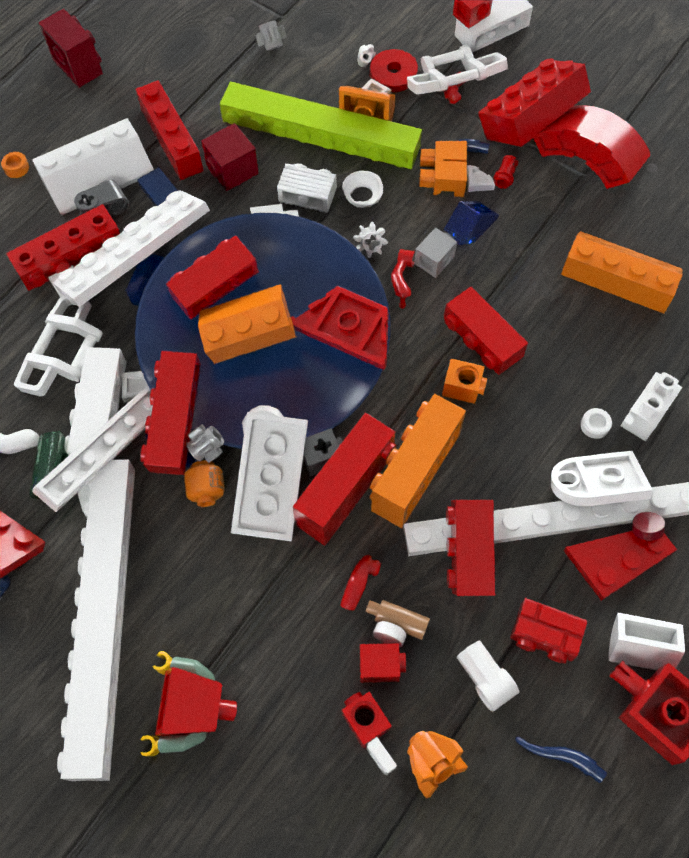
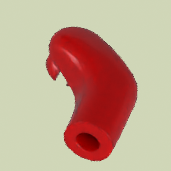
[340,555,381,611]

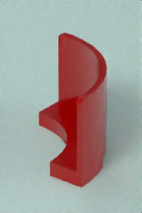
[533,105,650,189]

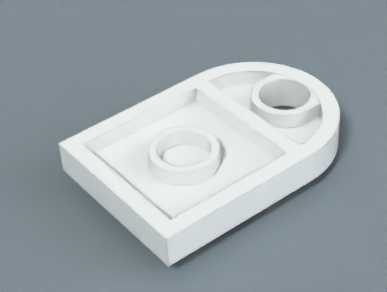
[551,451,652,506]

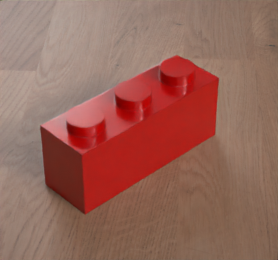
[166,235,259,320]
[444,287,528,375]
[446,500,495,596]

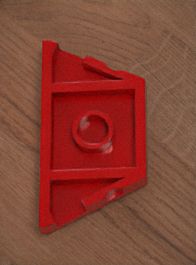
[291,286,389,370]

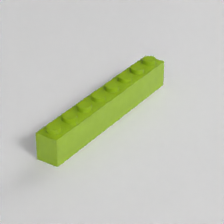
[220,81,422,169]

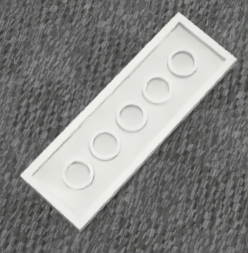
[53,190,210,307]

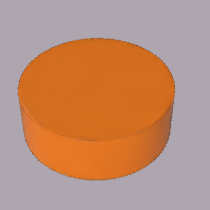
[1,152,29,178]

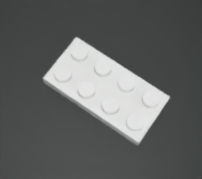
[231,412,308,541]

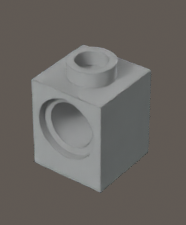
[414,227,457,278]

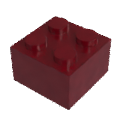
[38,8,103,88]

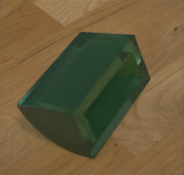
[29,431,69,499]

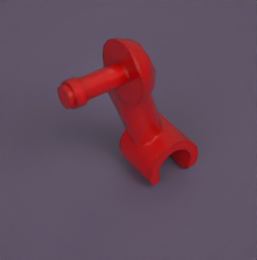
[391,249,415,309]

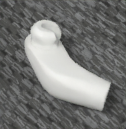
[0,429,40,454]

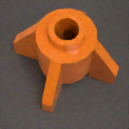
[407,731,468,798]

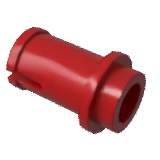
[493,155,519,189]

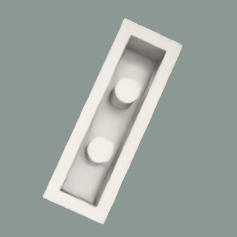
[455,0,533,53]

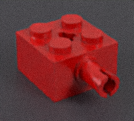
[609,660,689,765]

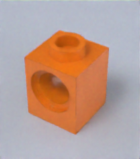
[442,359,488,404]

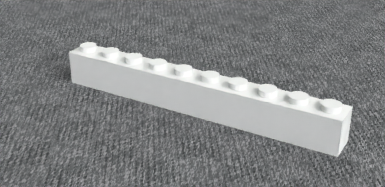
[57,460,135,781]

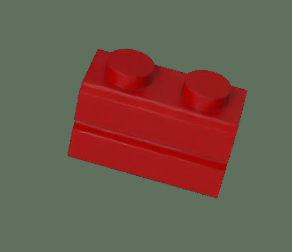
[510,598,587,663]

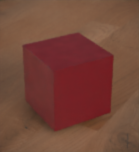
[201,123,259,191]

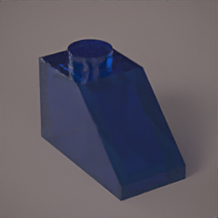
[444,201,500,245]

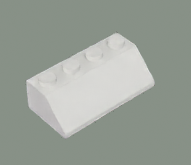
[32,118,154,216]

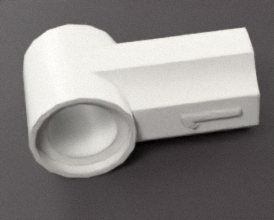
[457,640,519,712]

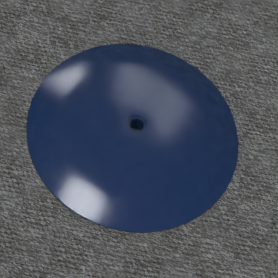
[135,213,391,449]

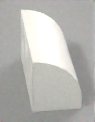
[609,613,685,670]

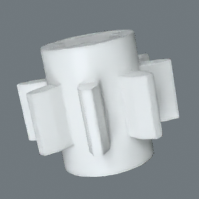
[353,222,388,258]

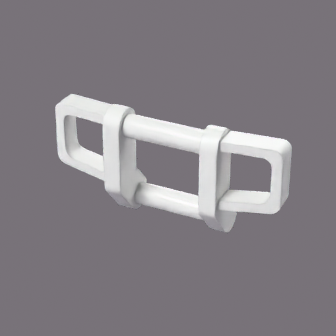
[407,45,508,94]
[14,295,103,396]

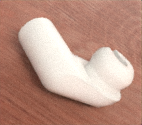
[357,44,376,67]

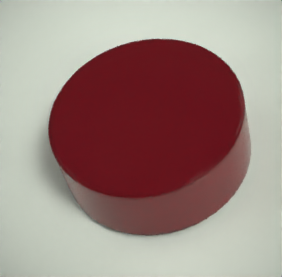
[632,512,665,541]

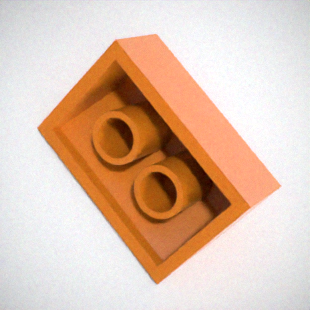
[198,284,296,364]

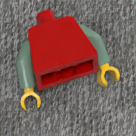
[140,651,237,756]

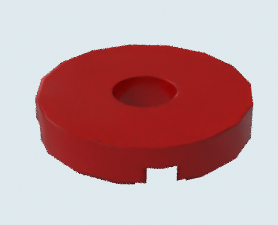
[370,49,418,92]

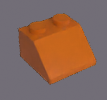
[339,86,396,122]

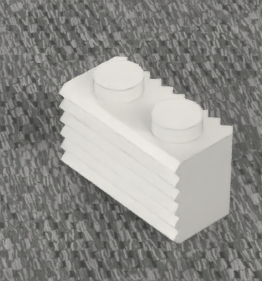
[277,164,337,213]

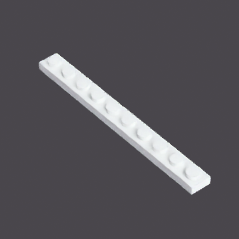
[403,482,689,556]

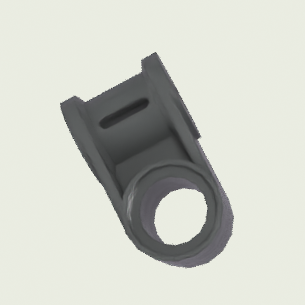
[74,180,129,217]

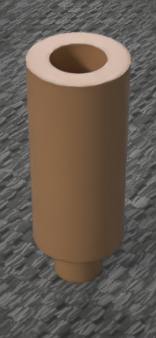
[366,600,430,640]

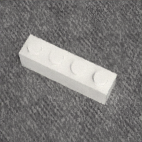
[64,347,126,455]

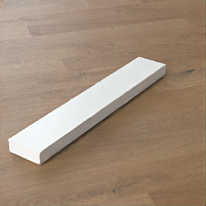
[32,386,153,512]

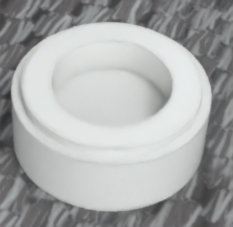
[581,408,612,439]
[373,621,406,647]

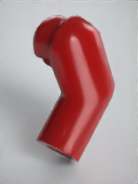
[443,71,465,104]

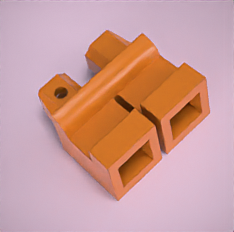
[419,141,467,197]

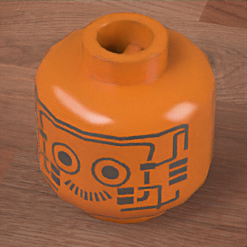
[184,460,225,507]

